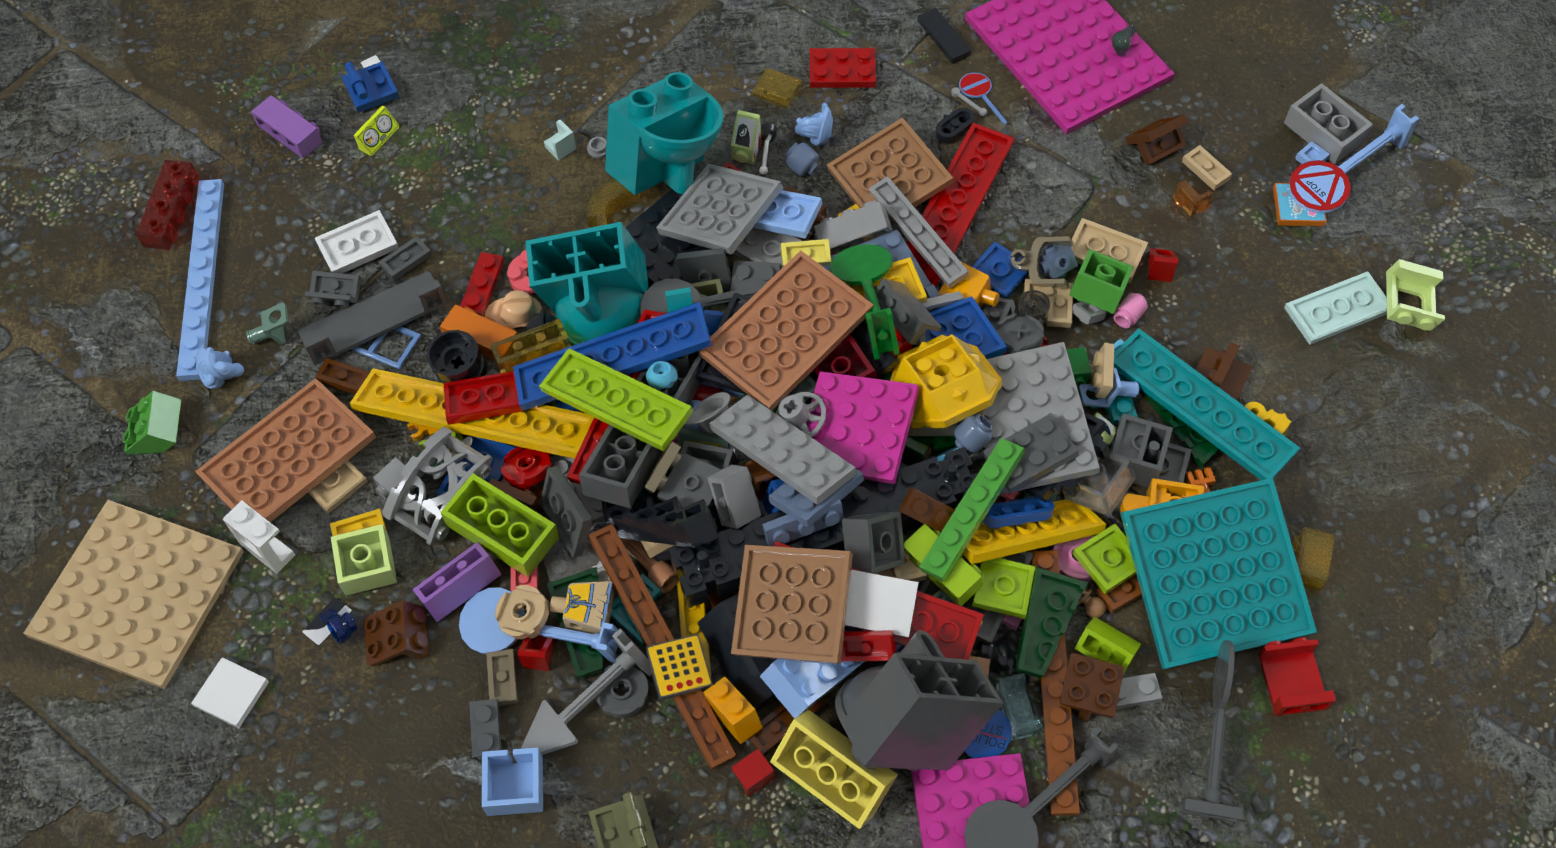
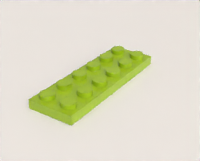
[539,348,693,451]

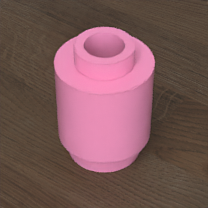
[1114,293,1148,328]

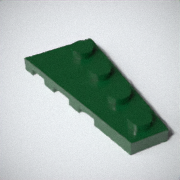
[1140,389,1220,469]
[547,567,604,680]
[1015,568,1088,678]

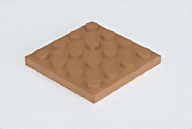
[827,117,954,223]
[731,545,853,665]

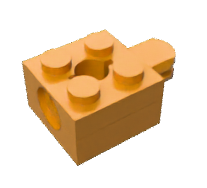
[1120,478,1204,513]

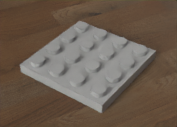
[656,164,783,255]

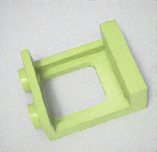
[1386,259,1445,331]

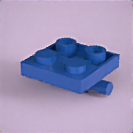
[341,61,399,113]

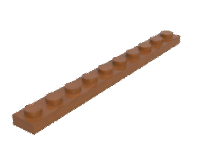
[588,524,736,770]
[1031,550,1080,816]

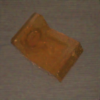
[1173,180,1213,216]

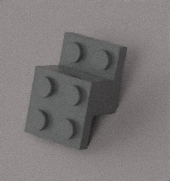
[1109,413,1192,488]

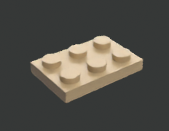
[1071,218,1148,283]

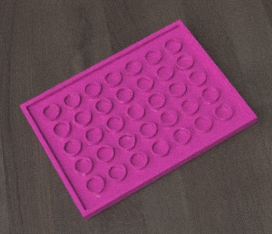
[965,0,1175,134]

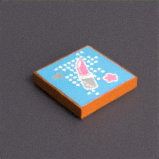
[1273,183,1327,226]

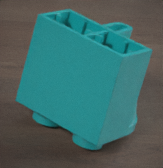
[605,71,723,195]
[526,222,649,345]

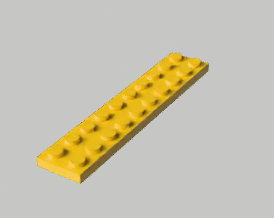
[350,368,594,459]

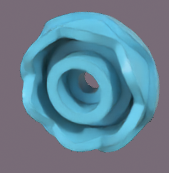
[646,361,678,390]

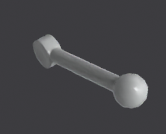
[951,87,988,117]

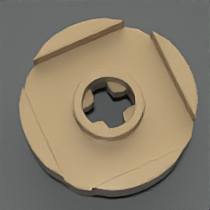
[495,585,550,639]

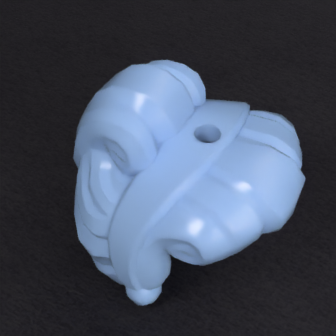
[795,103,833,146]
[196,347,244,389]

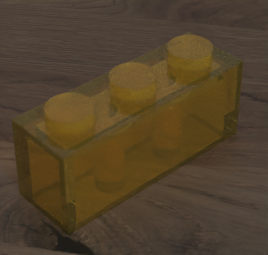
[490,319,570,373]

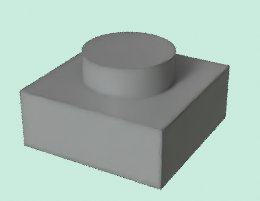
[1072,302,1107,325]

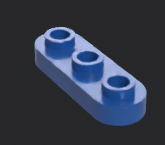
[982,497,1054,529]

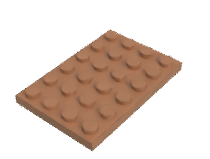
[697,250,874,411]
[195,378,376,522]

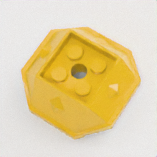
[890,334,1002,428]

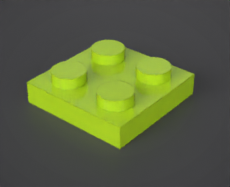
[1072,524,1136,594]
[972,558,1035,619]

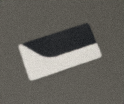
[302,598,352,645]

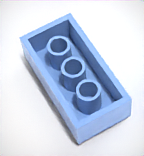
[760,626,867,719]

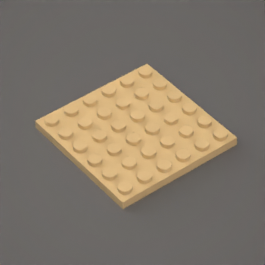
[23,500,244,689]

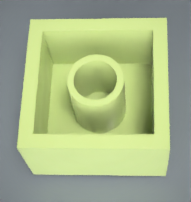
[331,524,397,596]

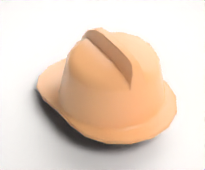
[485,290,542,328]

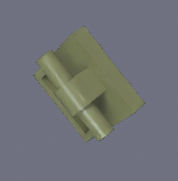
[589,792,658,848]

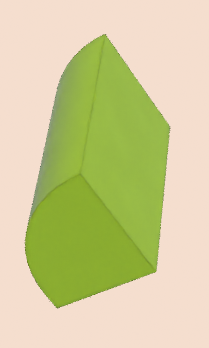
[1074,617,1141,674]

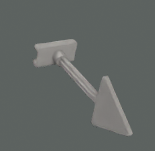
[521,629,652,755]

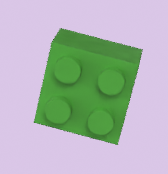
[1069,249,1134,314]

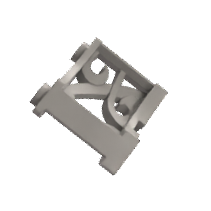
[382,426,492,545]

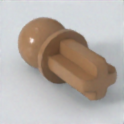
[1071,577,1106,618]

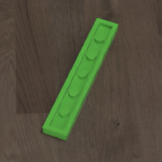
[919,438,1025,582]

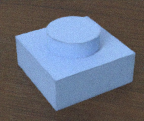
[1295,141,1330,164]

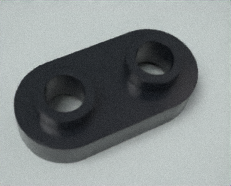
[935,108,975,143]

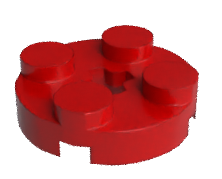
[501,447,553,491]

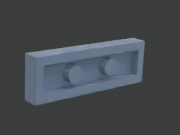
[762,499,844,546]

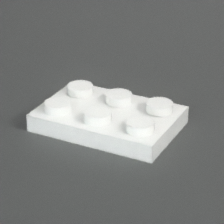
[315,210,399,274]

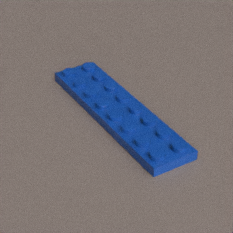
[513,302,712,411]

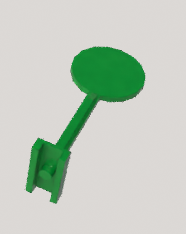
[830,244,899,360]

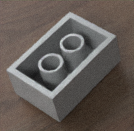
[1284,83,1373,165]

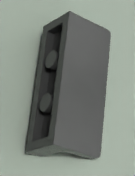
[875,278,942,345]

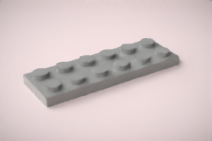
[709,395,856,505]

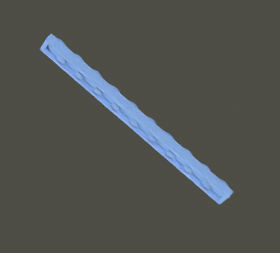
[176,179,224,381]

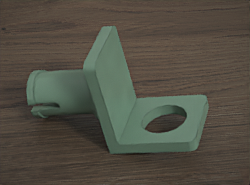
[246,303,288,345]

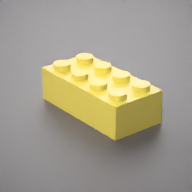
[770,709,898,829]

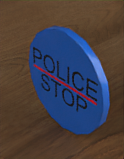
[964,710,1012,758]

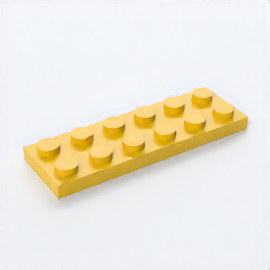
[962,497,1106,564]

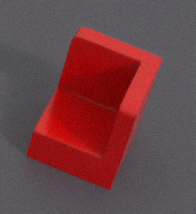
[732,749,775,797]

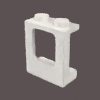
[223,500,295,574]

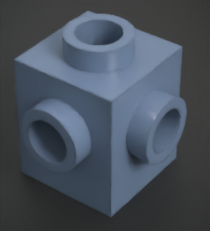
[1039,245,1078,279]

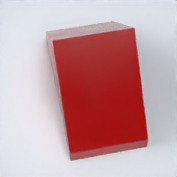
[1148,248,1179,282]
[518,636,556,671]

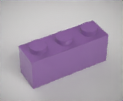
[251,95,323,159]
[412,542,502,622]

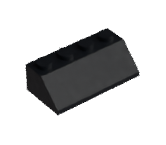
[697,593,778,711]

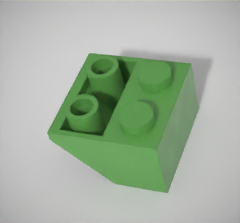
[123,391,181,454]

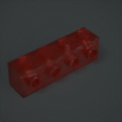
[136,160,199,250]

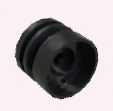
[427,330,488,383]

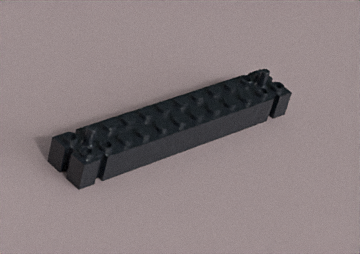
[669,447,978,609]

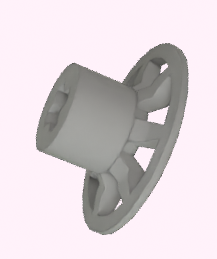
[776,392,826,438]

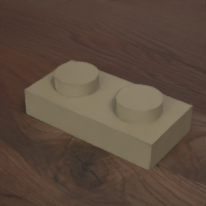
[486,649,518,706]

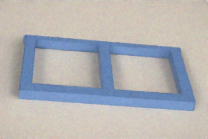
[351,326,422,370]

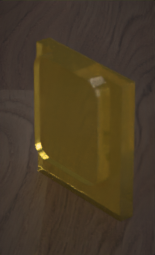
[751,68,802,108]

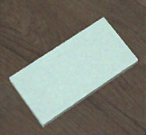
[1284,271,1387,345]

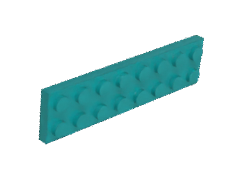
[1114,328,1300,480]

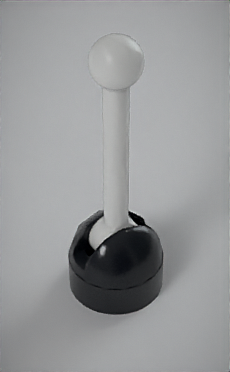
[759,123,777,175]

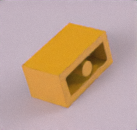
[703,677,763,744]

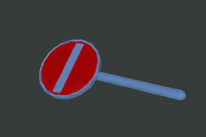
[959,73,1007,125]

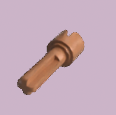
[621,538,680,593]

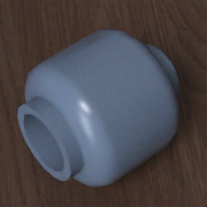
[785,143,819,176]
[954,415,993,453]

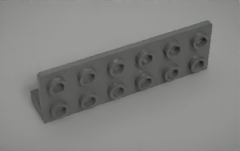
[298,271,448,365]

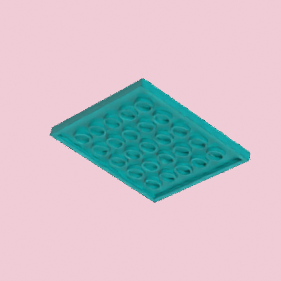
[1120,478,1317,669]

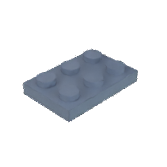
[769,469,864,528]

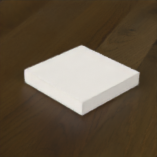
[191,657,269,729]

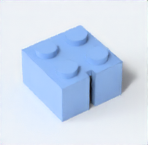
[482,747,543,816]

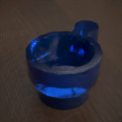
[320,608,358,645]

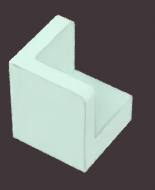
[544,120,576,161]

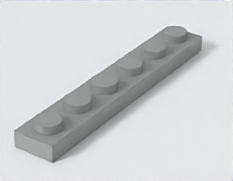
[869,176,969,289]

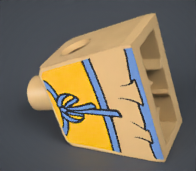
[550,581,615,634]

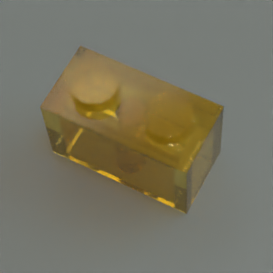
[1292,527,1335,592]

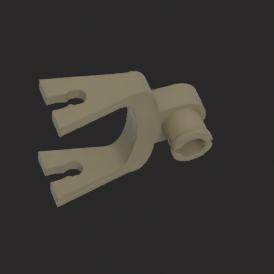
[1011,236,1073,288]

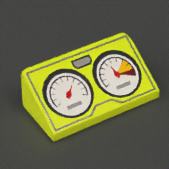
[354,105,399,156]

